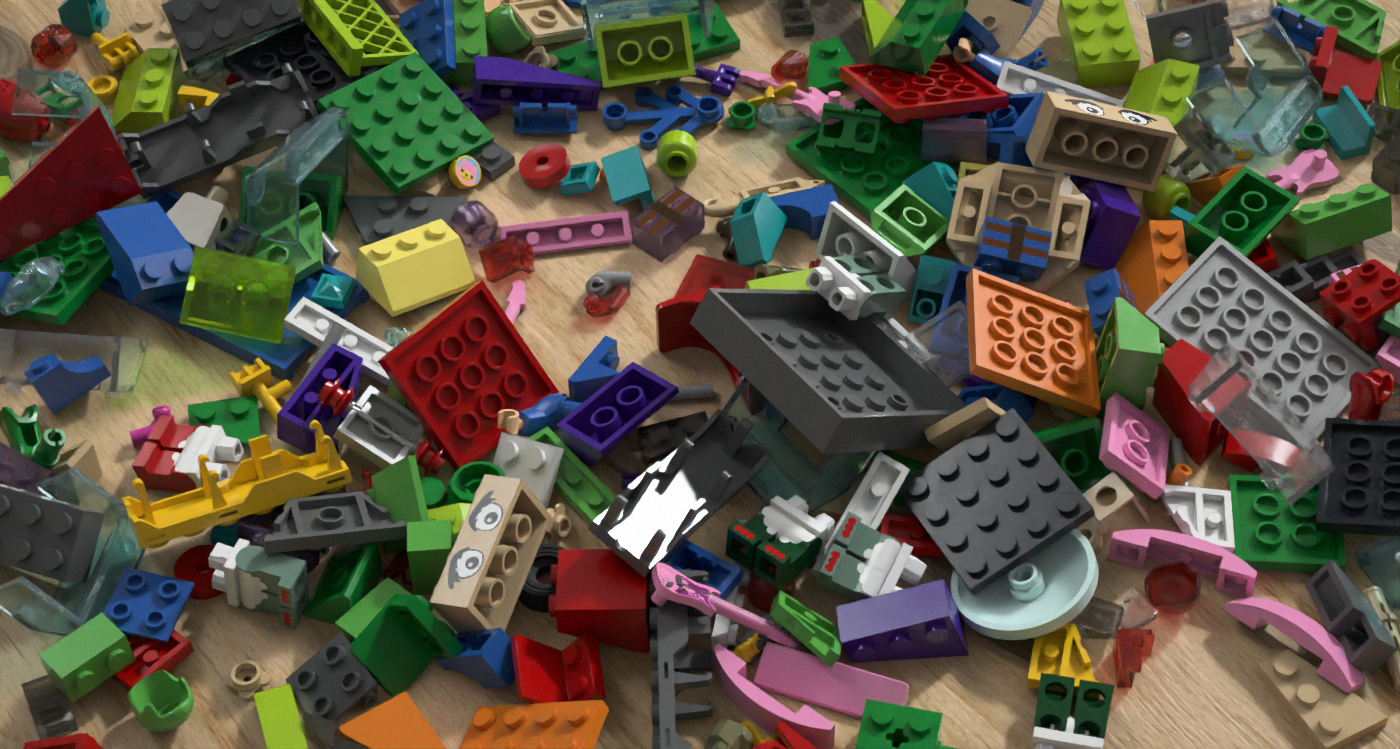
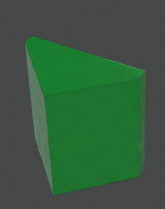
[302,542,383,625]

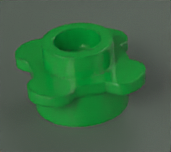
[726,101,759,130]
[1294,123,1330,151]

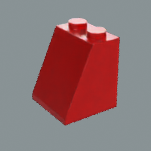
[1152,339,1250,466]
[549,549,650,653]

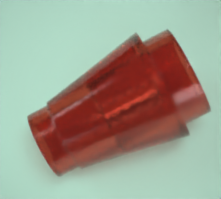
[771,50,809,81]

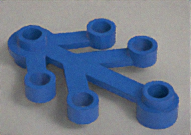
[602,85,724,151]

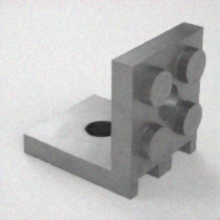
[1145,0,1234,68]

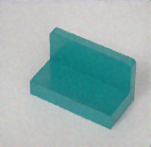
[1312,86,1376,160]
[601,145,656,214]

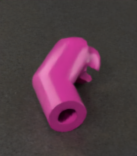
[129,405,174,448]

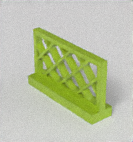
[300,0,419,76]

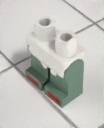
[806,254,906,320]
[813,512,927,602]
[208,538,310,630]

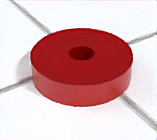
[519,143,571,188]
[174,545,224,600]

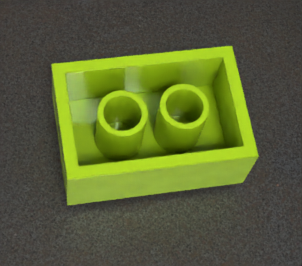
[1057,0,1141,89]

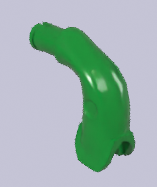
[0,404,66,470]

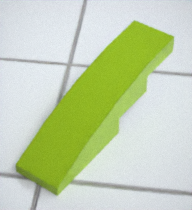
[253,684,308,749]

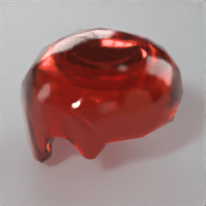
[1144,561,1201,616]

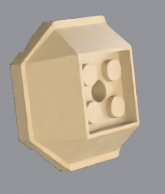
[946,162,1091,294]

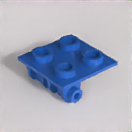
[103,567,195,643]

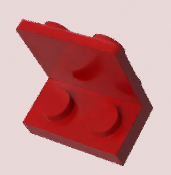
[511,631,606,704]

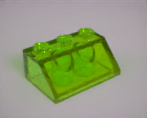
[180,246,297,344]

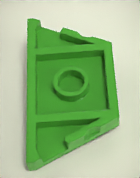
[1277,0,1387,60]
[206,202,324,301]

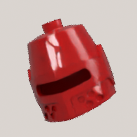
[0,78,51,143]

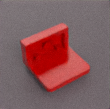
[1307,25,1382,105]
[1319,259,1400,353]

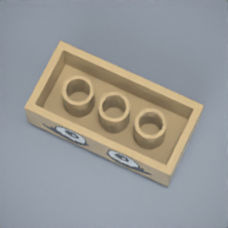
[1024,91,1177,192]
[430,474,552,633]

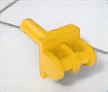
[90,32,140,74]
[228,358,293,424]

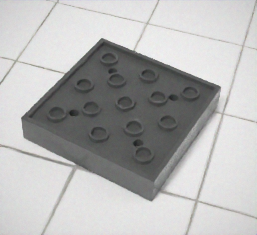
[690,288,967,453]

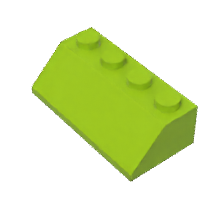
[1123,59,1200,175]

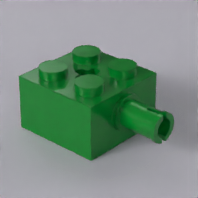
[855,699,959,749]

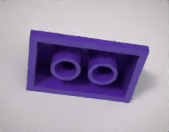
[556,362,679,467]

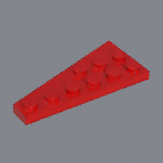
[0,104,143,261]

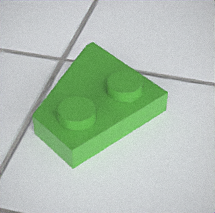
[770,590,841,667]

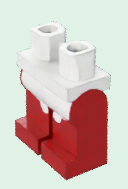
[132,415,244,493]

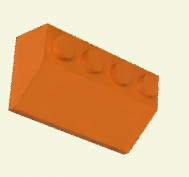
[1115,220,1189,346]

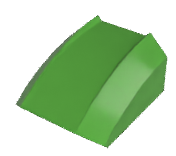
[871,184,950,257]

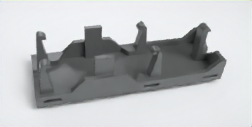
[117,63,324,199]
[588,409,773,578]
[649,562,717,749]

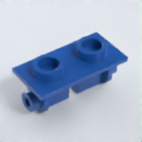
[1264,5,1326,56]
[513,102,578,134]

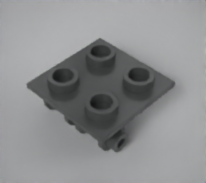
[286,631,378,734]

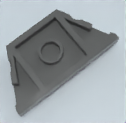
[344,195,468,246]
[264,491,407,554]

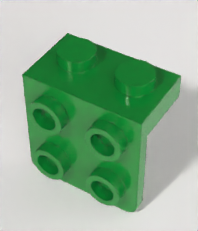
[350,594,463,697]

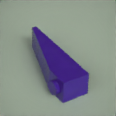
[471,56,601,111]

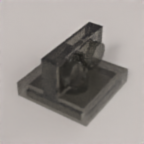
[1165,107,1237,178]

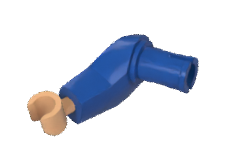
[953,38,1048,85]
[498,393,582,437]

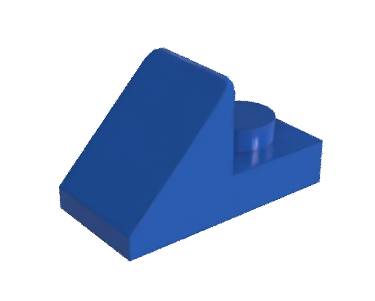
[946,10,1000,55]
[568,335,620,403]

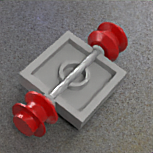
[317,378,447,477]

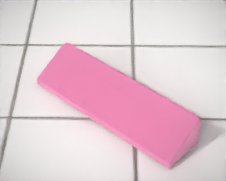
[498,211,632,259]
[753,642,909,719]

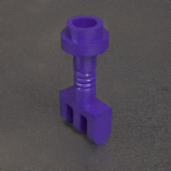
[676,63,740,97]

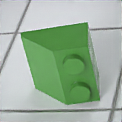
[366,455,429,555]

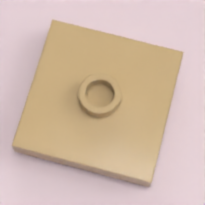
[506,0,587,46]
[965,0,1032,59]
[924,397,1006,452]

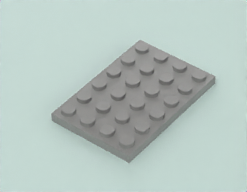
[1144,236,1381,454]

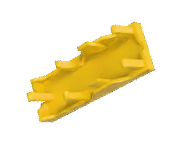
[122,420,353,549]

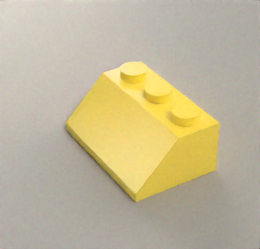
[356,219,476,317]

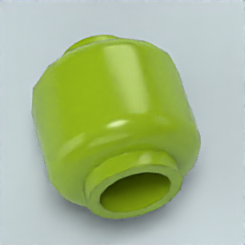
[656,130,698,177]
[1142,175,1191,220]

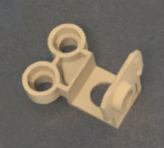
[1076,471,1150,556]

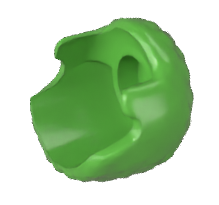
[485,4,531,54]
[127,670,194,733]

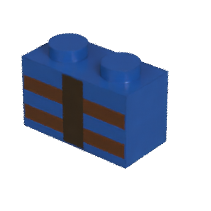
[973,217,1052,282]
[1084,268,1136,338]

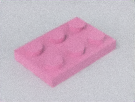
[1099,392,1170,499]

